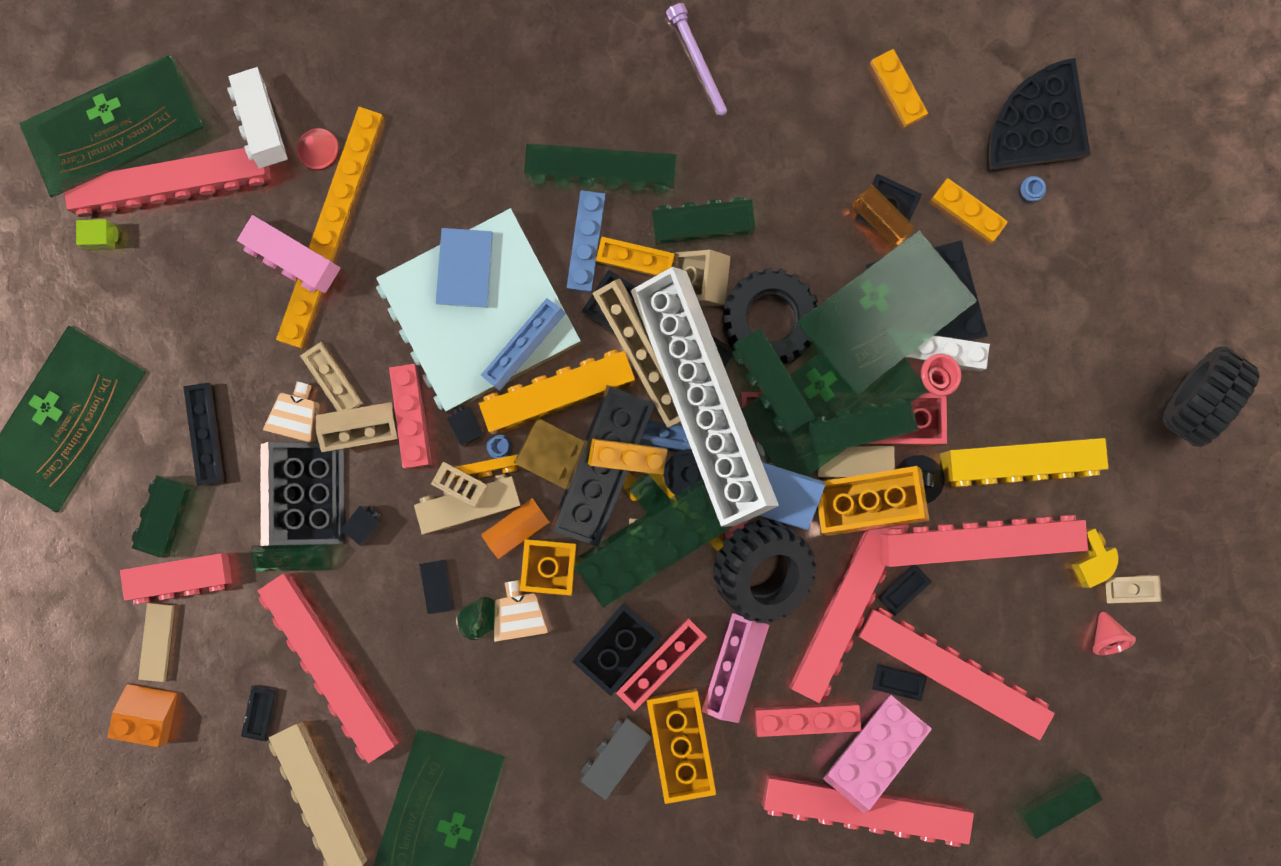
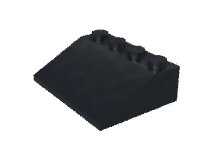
[261,442,344,545]

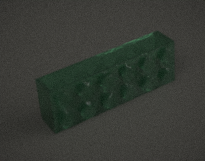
[574,478,732,608]

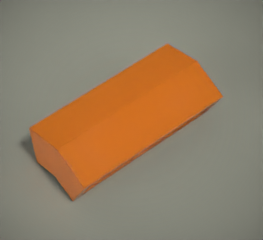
[481,498,550,559]

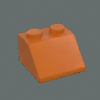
[107,684,178,747]

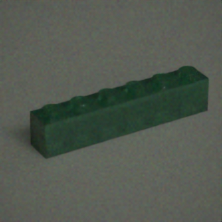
[524,144,676,193]

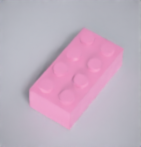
[823,695,932,813]

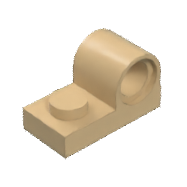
[1105,575,1162,603]

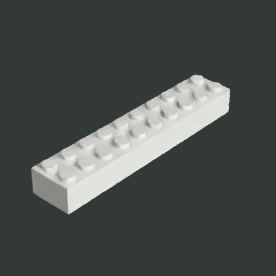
[631,267,779,527]

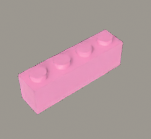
[237,215,340,293]
[701,613,769,723]

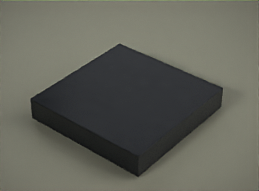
[855,174,922,240]

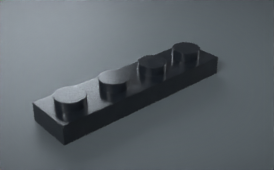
[183,383,225,486]

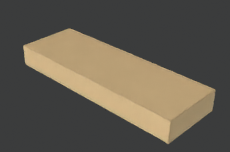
[300,342,364,411]
[138,603,175,682]

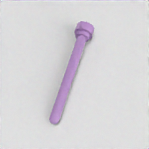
[666,3,727,116]

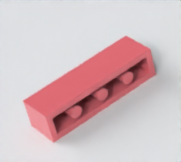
[389,364,432,470]
[120,553,232,604]
[616,618,707,711]
[754,702,861,737]

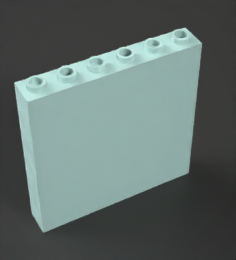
[376,208,581,413]

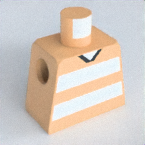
[263,382,320,443]
[494,580,547,642]

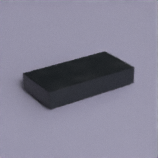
[419,560,454,614]
[877,565,932,616]
[871,664,927,701]
[241,685,278,742]

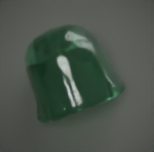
[456,596,495,640]

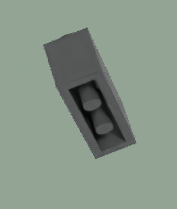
[580,716,652,800]

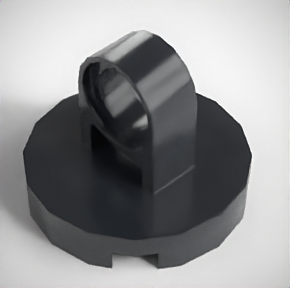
[663,449,708,500]
[896,455,944,504]

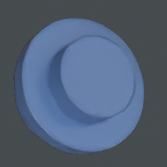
[1020,176,1046,202]
[487,434,512,459]

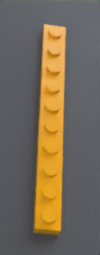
[276,107,384,349]

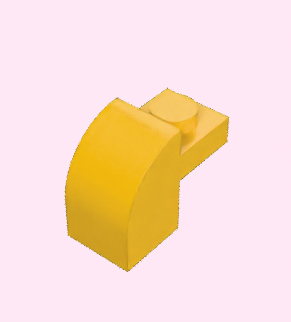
[1072,529,1118,588]

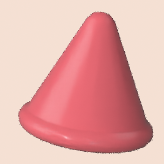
[297,128,339,169]
[921,354,962,396]
[1092,611,1136,656]

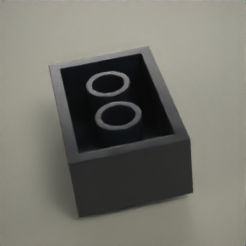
[572,602,662,696]

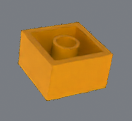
[520,539,577,595]

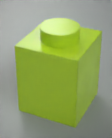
[76,219,118,250]

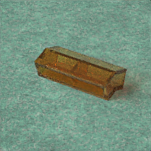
[851,184,916,249]

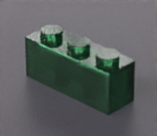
[132,475,193,558]
[1015,772,1103,839]

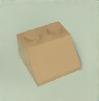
[672,250,730,306]

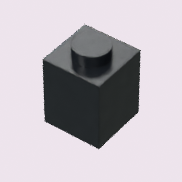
[447,406,486,447]
[340,505,383,546]

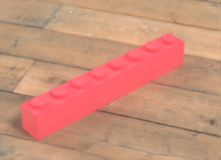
[62,148,271,217]
[880,515,1088,567]
[789,524,909,703]
[257,573,398,764]
[856,608,1055,740]
[762,775,974,847]

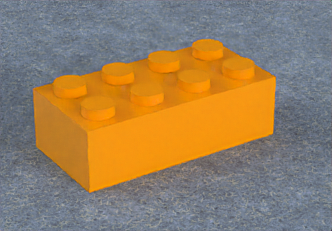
[818,466,929,536]
[647,688,716,804]

